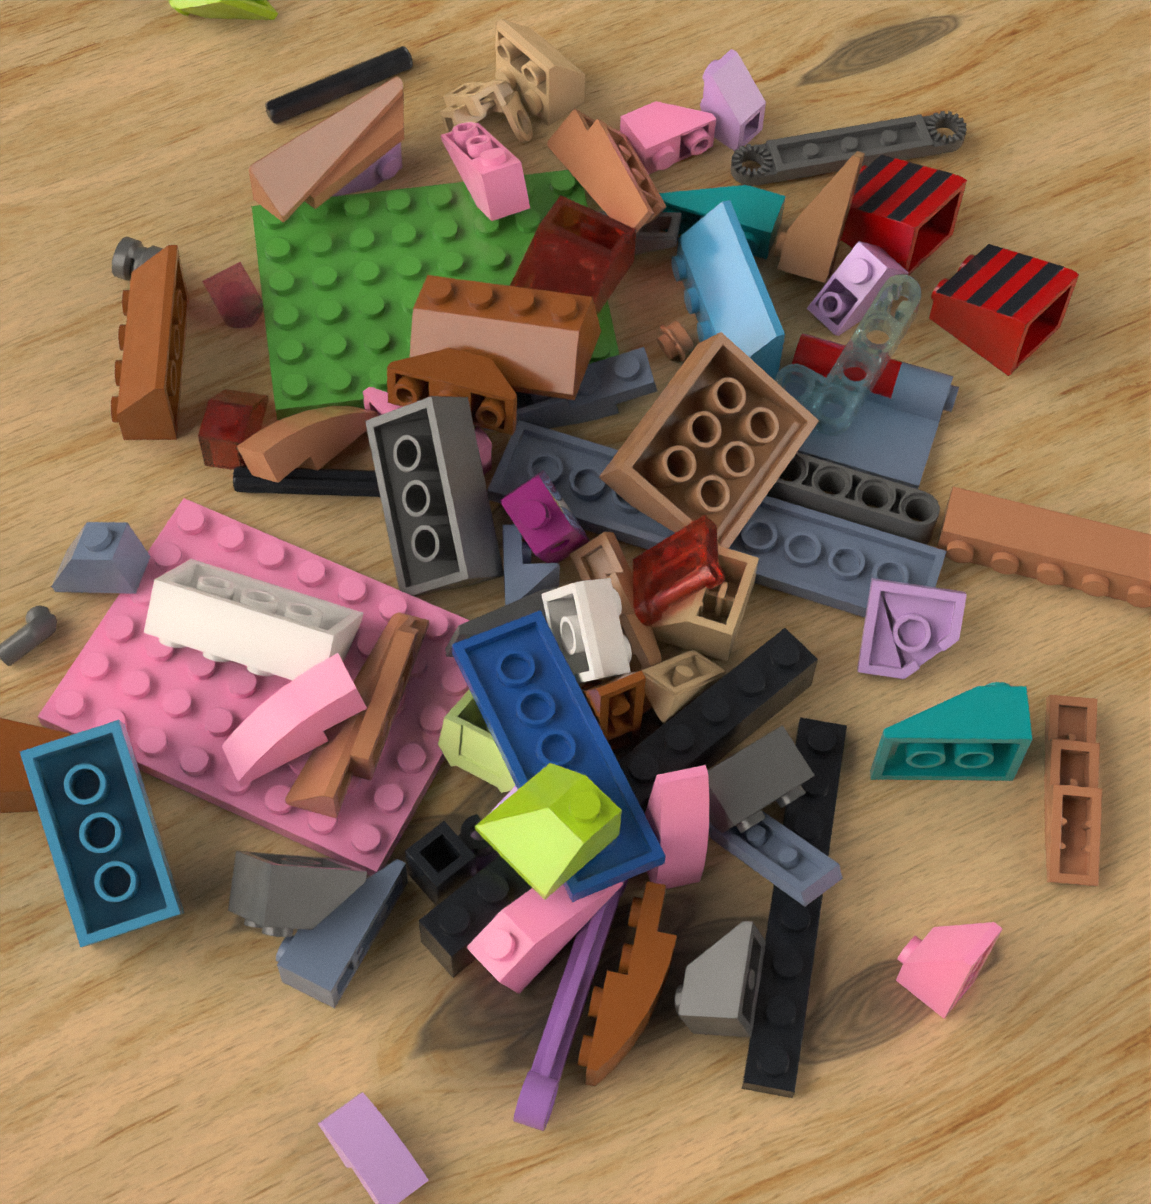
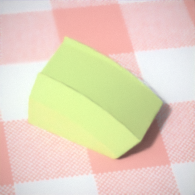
[438,689,515,793]

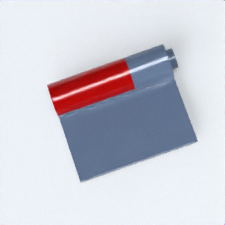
[785,333,959,489]

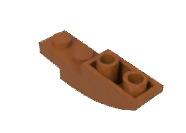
[578,881,677,1086]

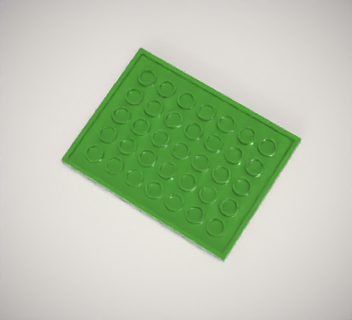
[251,170,619,420]

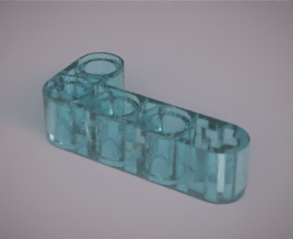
[775,274,921,436]

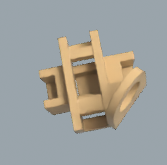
[440,80,532,143]

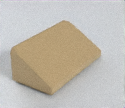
[642,650,727,724]

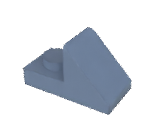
[503,524,560,605]

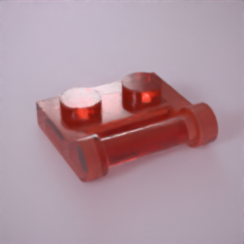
[633,515,725,627]

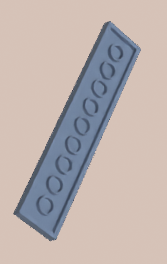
[487,420,947,617]

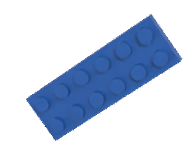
[452,610,666,902]

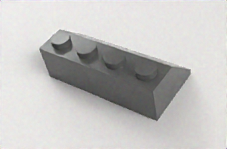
[365,396,504,597]

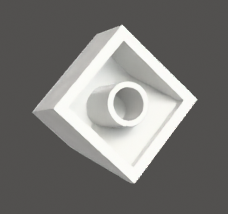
[541,578,632,684]

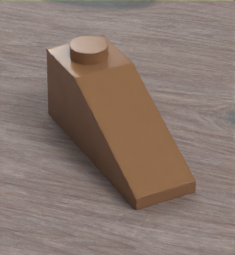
[774,151,865,283]

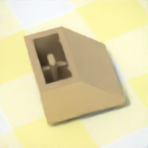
[495,19,585,126]
[647,544,759,662]

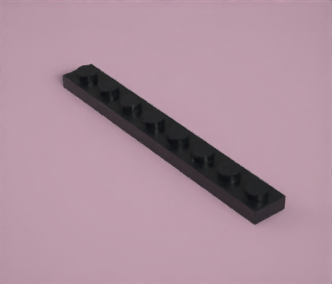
[742,717,847,1098]

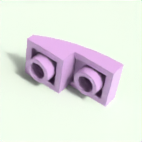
[318,1092,429,1204]

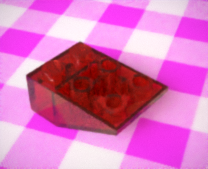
[510,195,636,315]

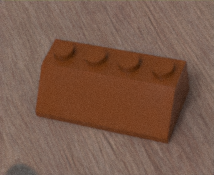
[111,245,189,440]
[409,275,601,400]

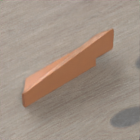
[249,76,404,222]
[547,109,666,236]
[285,612,429,819]

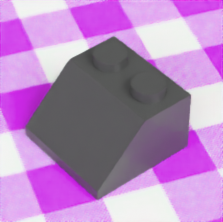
[708,725,815,833]
[228,851,367,937]

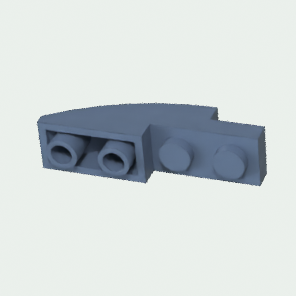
[483,347,657,431]

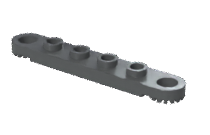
[730,111,967,186]

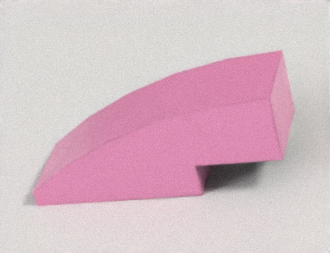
[222,653,367,787]
[645,765,709,889]

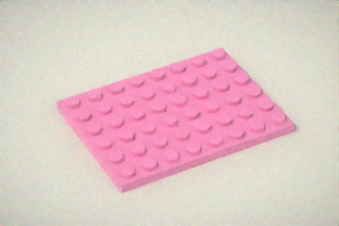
[38,498,470,876]

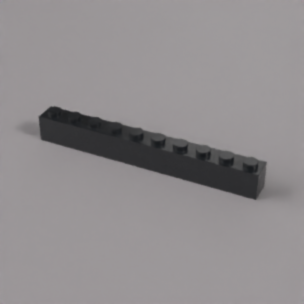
[419,628,818,978]

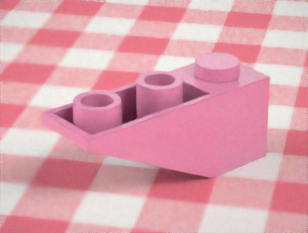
[441,122,530,221]

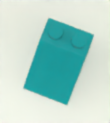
[870,682,1033,781]

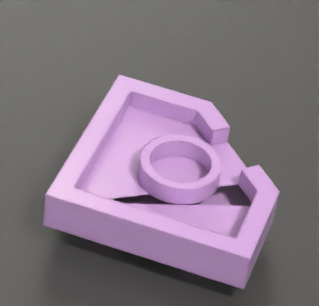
[857,578,967,679]

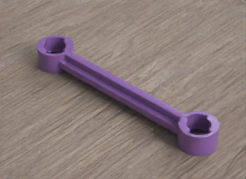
[513,879,628,1131]

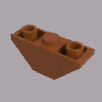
[387,348,517,436]

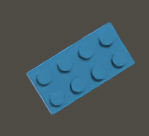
[20,720,185,947]

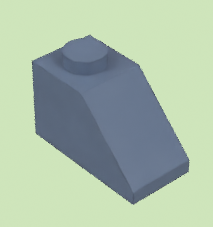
[51,522,151,594]

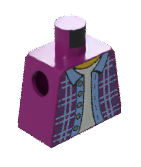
[500,470,590,564]

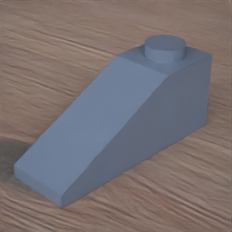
[276,859,408,1009]

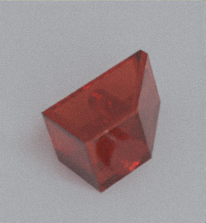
[198,389,269,470]

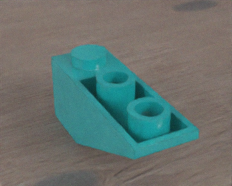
[659,185,786,260]

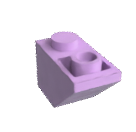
[700,49,766,151]
[807,241,908,336]

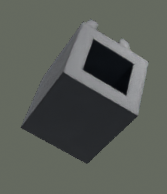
[405,814,495,906]

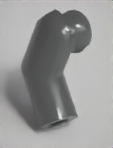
[0,605,57,666]

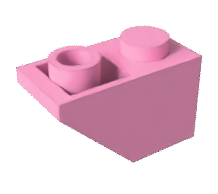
[620,101,716,175]

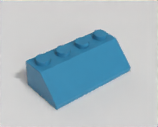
[671,200,785,382]

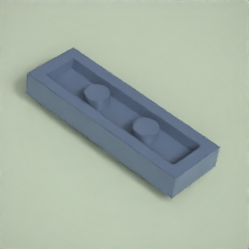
[709,811,843,907]

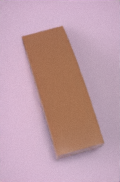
[237,406,379,483]

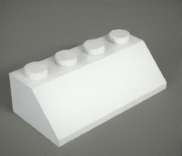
[144,559,364,681]

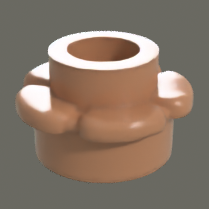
[657,320,695,361]

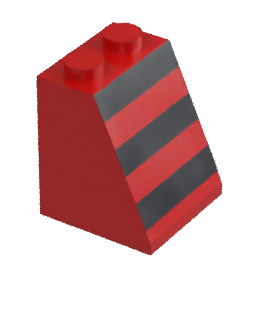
[841,155,967,283]
[929,244,1079,376]

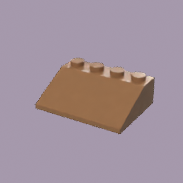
[599,332,819,549]

